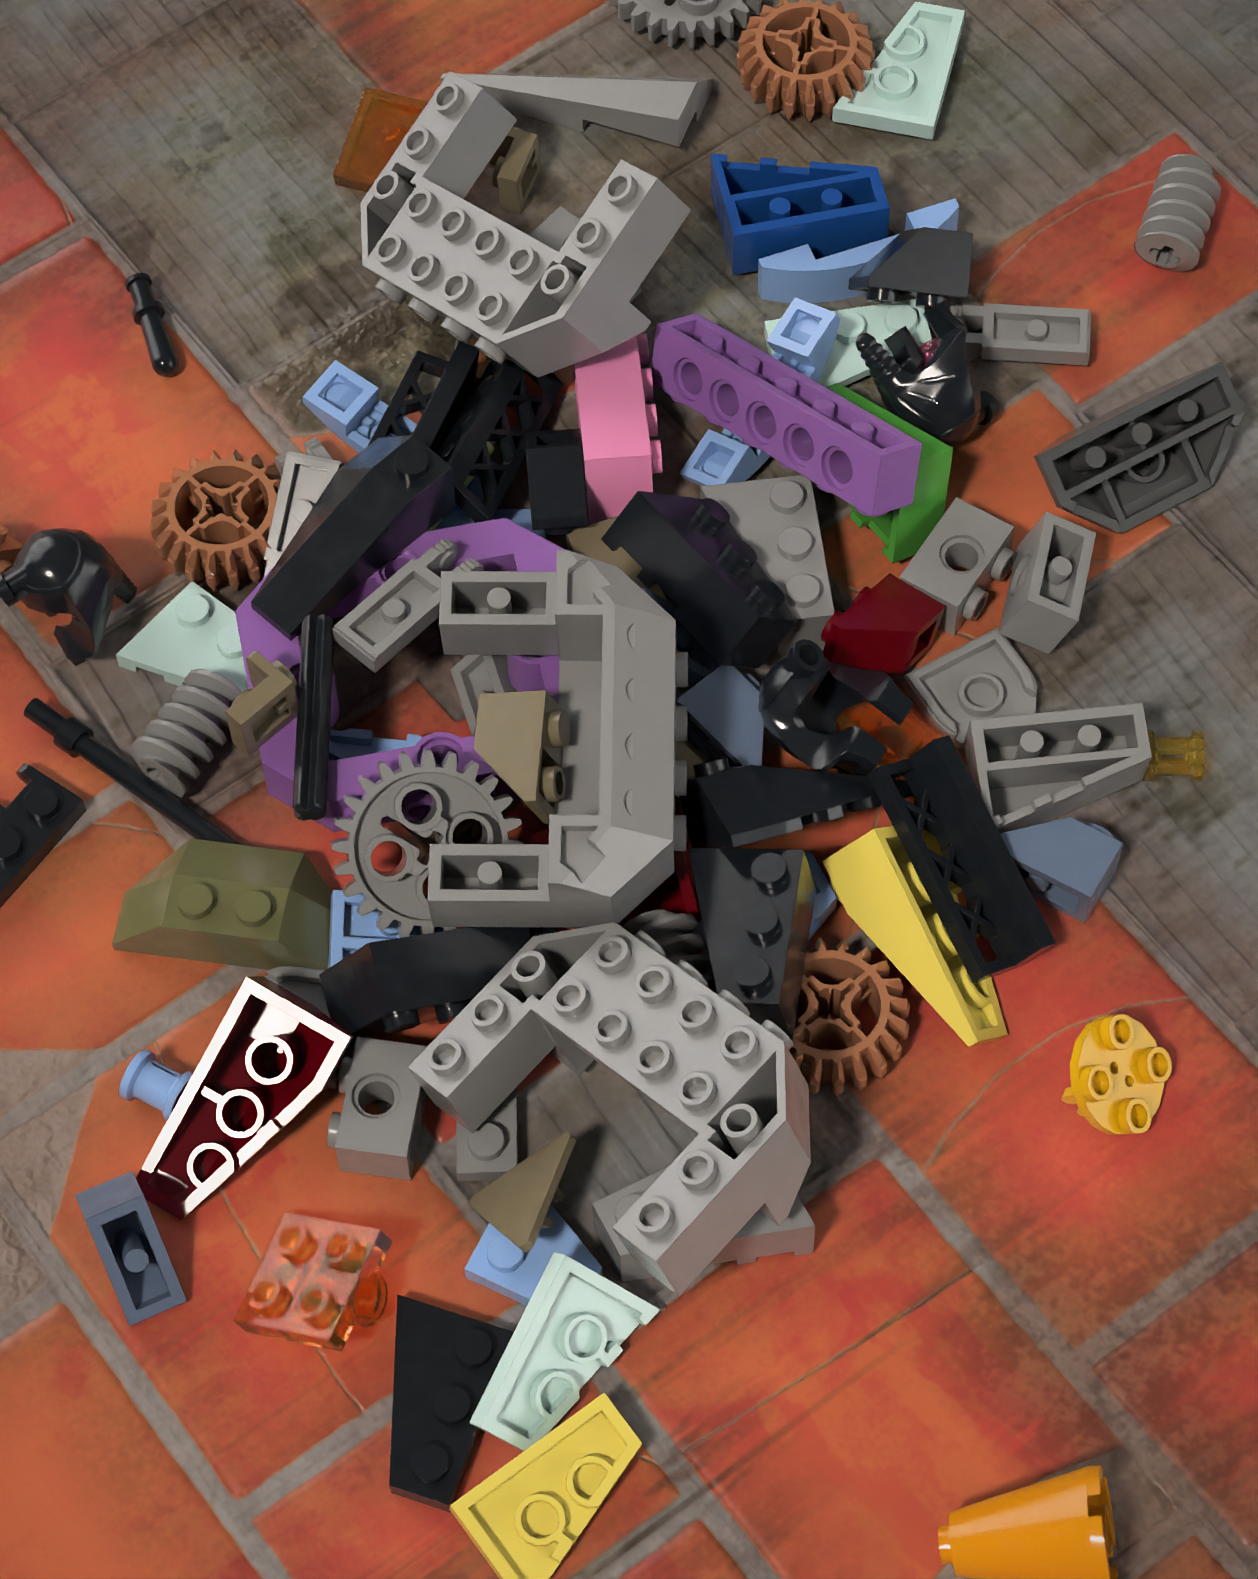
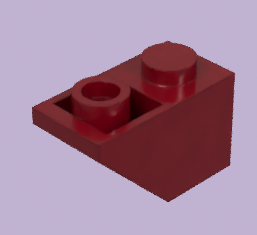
[821,573,946,674]

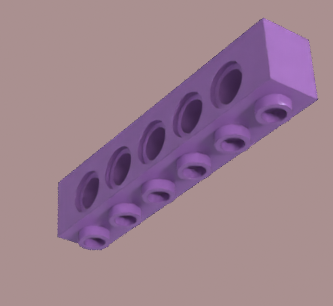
[651,313,922,517]

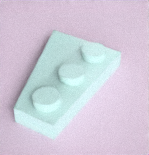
[832,2,965,140]
[764,299,932,387]
[116,581,249,692]
[469,1252,660,1451]

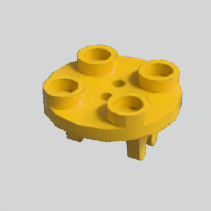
[1061,1014,1172,1135]

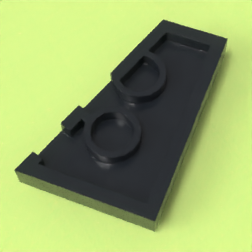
[389,1294,514,1513]

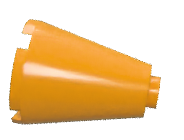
[938,1464,1118,1579]

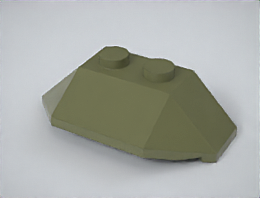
[112,838,332,970]

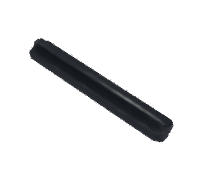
[292,614,334,821]

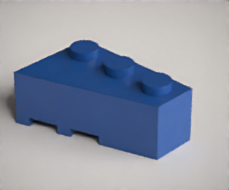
[711,154,890,275]

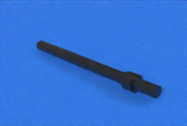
[24,698,243,845]

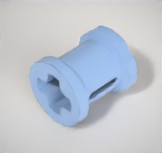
[119,1049,193,1121]

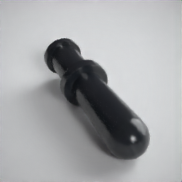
[125,273,178,377]

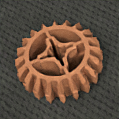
[737,0,875,123]
[150,449,286,591]
[789,937,910,1097]

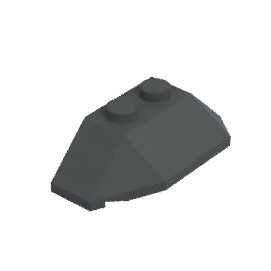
[1034,362,1244,534]

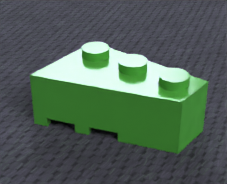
[826,383,953,564]

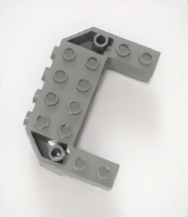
[360,71,691,378]
[427,550,688,928]
[408,922,811,1296]

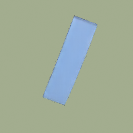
[758,199,959,303]
[680,297,840,486]
[302,360,497,512]

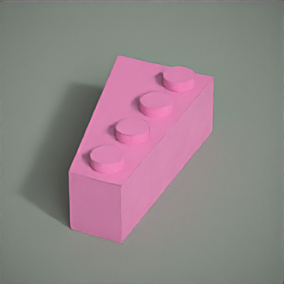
[573,333,663,525]

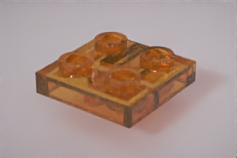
[233,1212,392,1352]

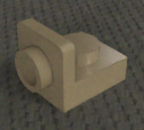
[489,127,541,215]
[225,650,298,757]

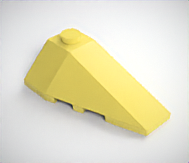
[822,826,1008,1047]

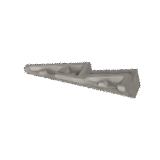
[440,73,714,147]

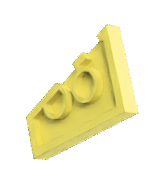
[449,1392,642,1579]

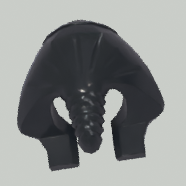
[856,301,999,446]
[0,528,137,666]
[758,639,914,776]

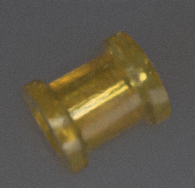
[1142,730,1205,782]

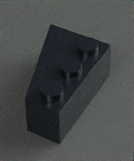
[601,491,798,668]
[688,848,816,1040]
[319,927,531,1039]

